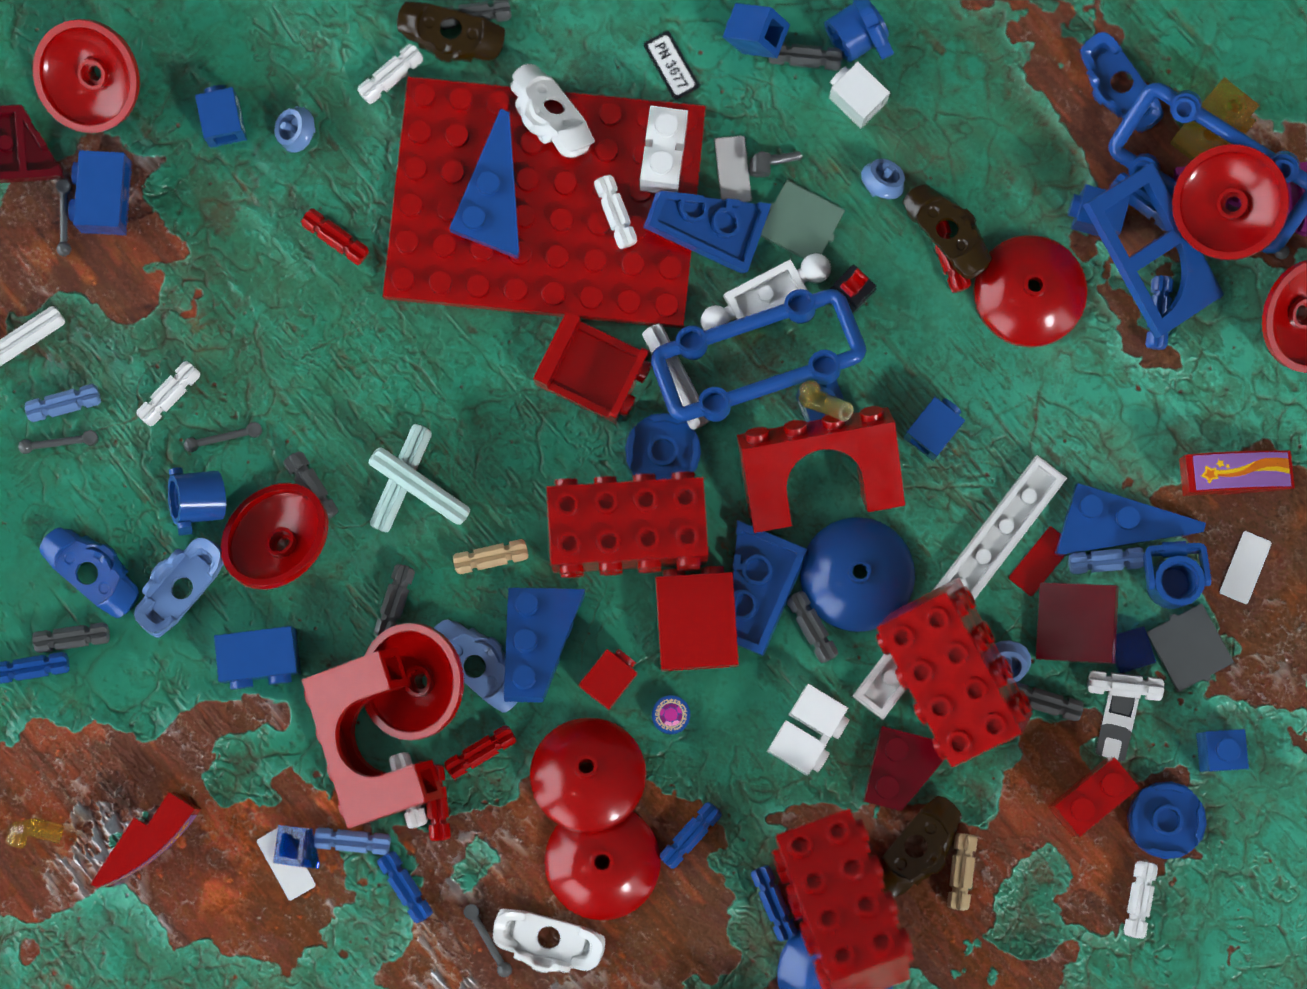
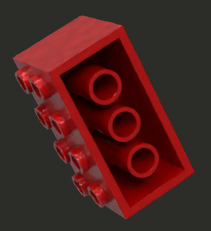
[546,471,708,578]
[876,578,1032,768]
[772,808,914,989]

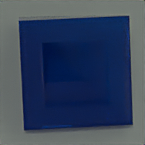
[1115,626,1156,673]
[273,825,320,869]

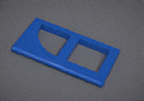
[1083,162,1224,338]

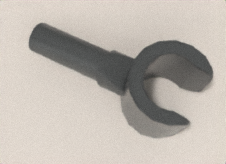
[749,151,802,177]

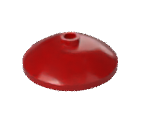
[33,19,140,133]
[1172,144,1290,260]
[973,235,1087,348]
[1262,260,1307,373]
[221,483,329,590]
[364,623,464,740]
[530,718,646,833]
[544,812,661,920]

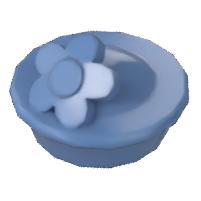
[275,107,316,153]
[861,159,905,200]
[995,640,1031,682]

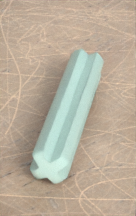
[370,424,432,532]
[368,447,470,525]

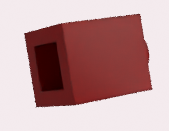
[578,649,638,711]

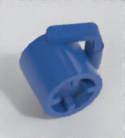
[824,0,894,63]
[168,467,226,536]
[1143,541,1211,609]

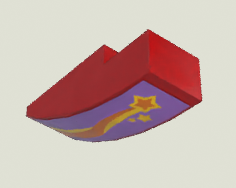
[1179,450,1295,496]
[91,792,201,888]

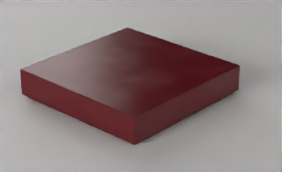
[1036,583,1119,664]

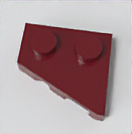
[0,105,64,183]
[862,726,944,811]

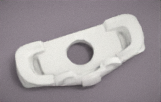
[511,64,595,158]
[493,909,605,973]

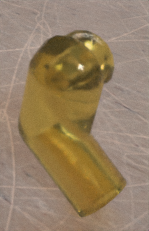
[798,381,854,421]
[5,818,64,848]

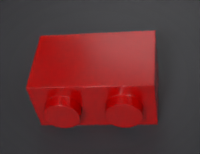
[1047,757,1140,837]

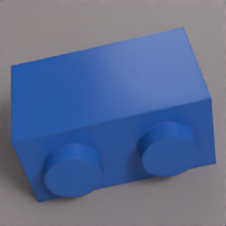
[68,150,132,235]
[214,626,301,690]

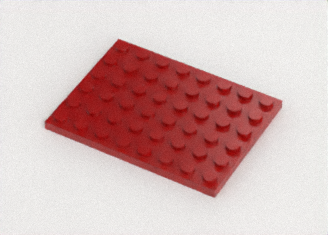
[382,77,706,329]

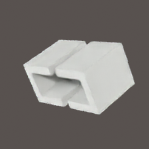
[640,106,688,193]
[767,684,850,775]

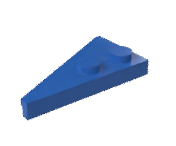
[449,109,520,259]
[1055,483,1206,556]

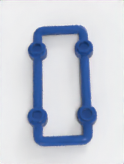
[1109,83,1307,254]
[651,289,866,422]

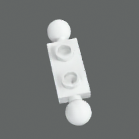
[701,253,831,330]

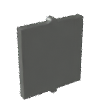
[1146,603,1234,692]

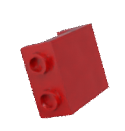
[533,311,652,424]
[655,566,739,672]

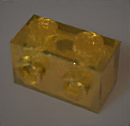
[1170,77,1260,161]

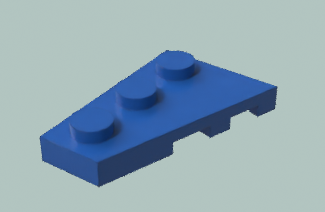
[643,191,771,274]
[733,520,809,656]
[504,588,585,702]

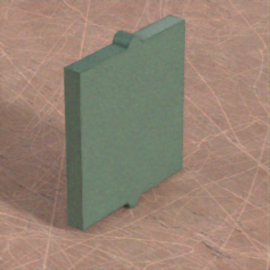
[760,180,845,259]

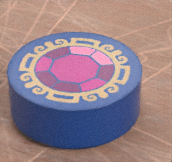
[652,695,690,734]

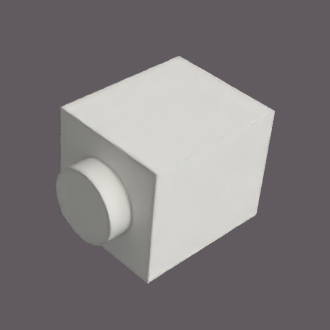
[829,62,890,128]

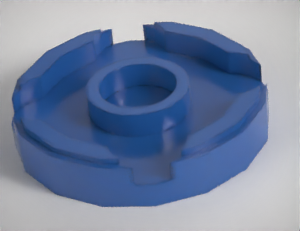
[625,413,701,480]
[1127,781,1207,859]

